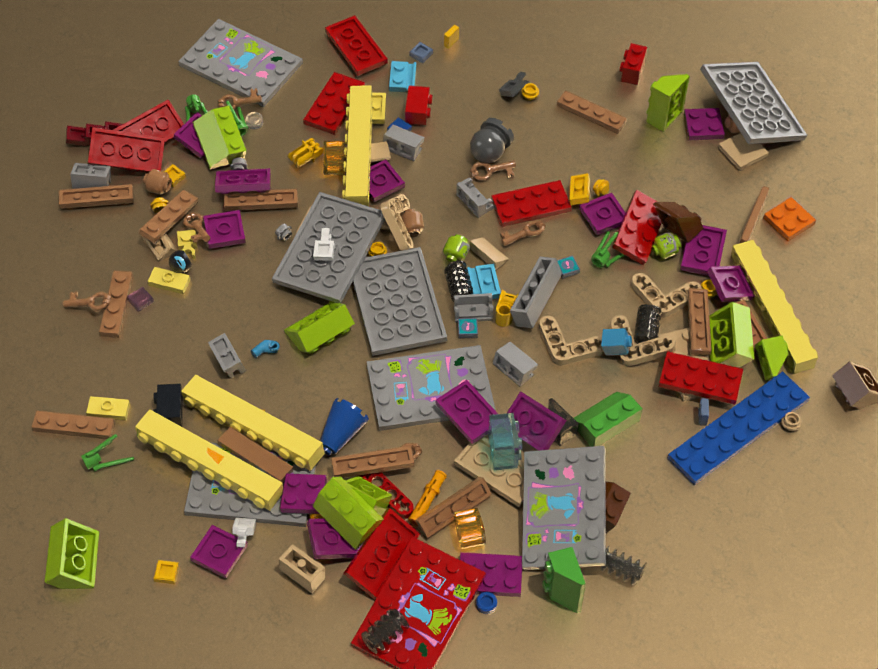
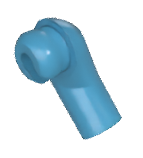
[250,340,280,358]

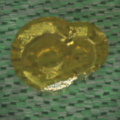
[323,141,345,175]
[454,508,486,549]

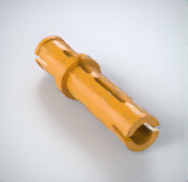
[408,470,447,527]

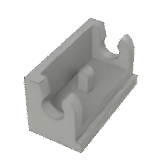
[383,125,424,161]
[70,163,111,189]
[456,178,494,218]
[454,293,493,323]
[208,333,246,378]
[493,342,538,387]

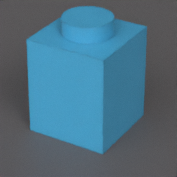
[601,328,632,355]

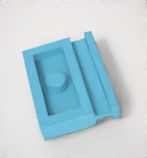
[389,61,416,92]
[467,264,501,299]

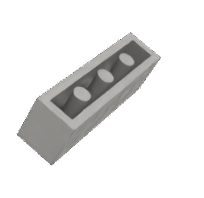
[510,256,562,328]

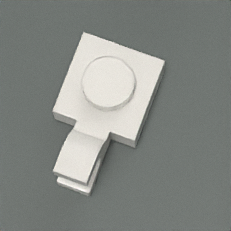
[313,228,335,261]
[233,518,256,547]

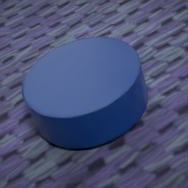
[476,592,497,614]

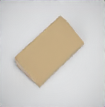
[371,141,391,162]
[142,233,177,261]
[470,237,509,271]

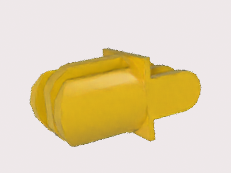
[287,138,325,168]

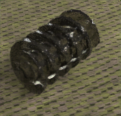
[444,261,473,302]
[634,304,662,344]
[600,546,647,585]
[361,609,410,654]

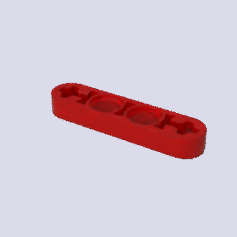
[359,472,414,520]

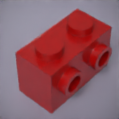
[619,43,648,85]
[405,86,433,125]

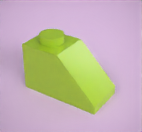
[755,335,788,381]

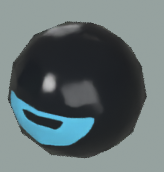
[169,250,192,274]

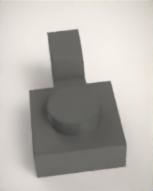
[499,72,530,97]

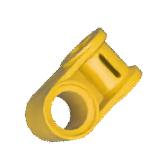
[495,290,519,327]

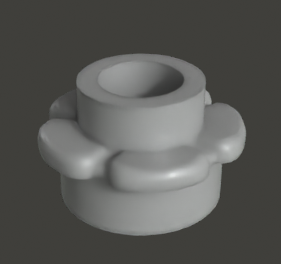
[230,158,248,170]
[275,224,292,241]

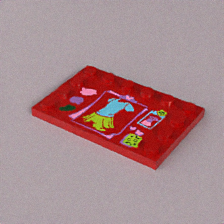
[351,537,486,669]

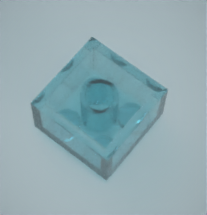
[488,413,522,470]

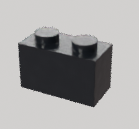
[153,384,183,427]

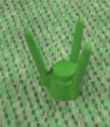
[185,94,208,122]
[226,101,249,137]
[591,231,624,268]
[81,434,134,471]

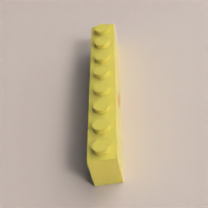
[342,85,373,206]
[731,240,818,374]
[181,375,325,471]
[135,409,283,511]

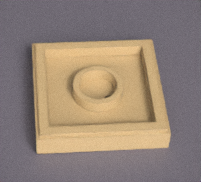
[718,133,769,171]

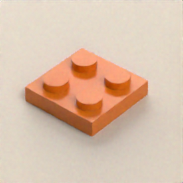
[763,197,816,241]

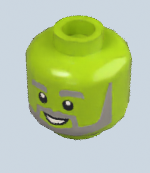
[652,232,681,259]
[443,234,470,263]

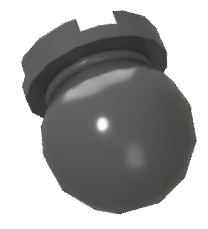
[470,118,514,163]

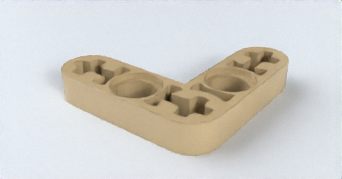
[380,194,413,251]
[631,273,702,318]
[611,315,676,366]
[539,316,604,366]

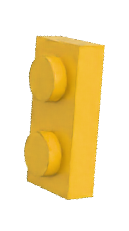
[570,173,590,205]

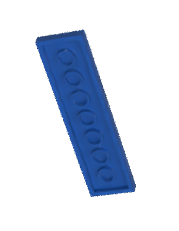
[667,371,810,485]

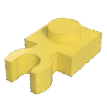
[177,229,197,259]

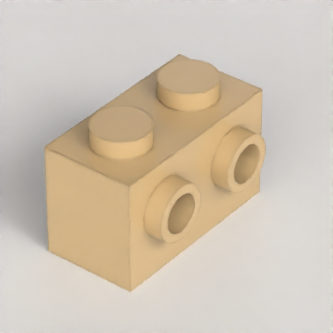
[279,544,326,593]

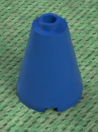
[320,398,369,455]

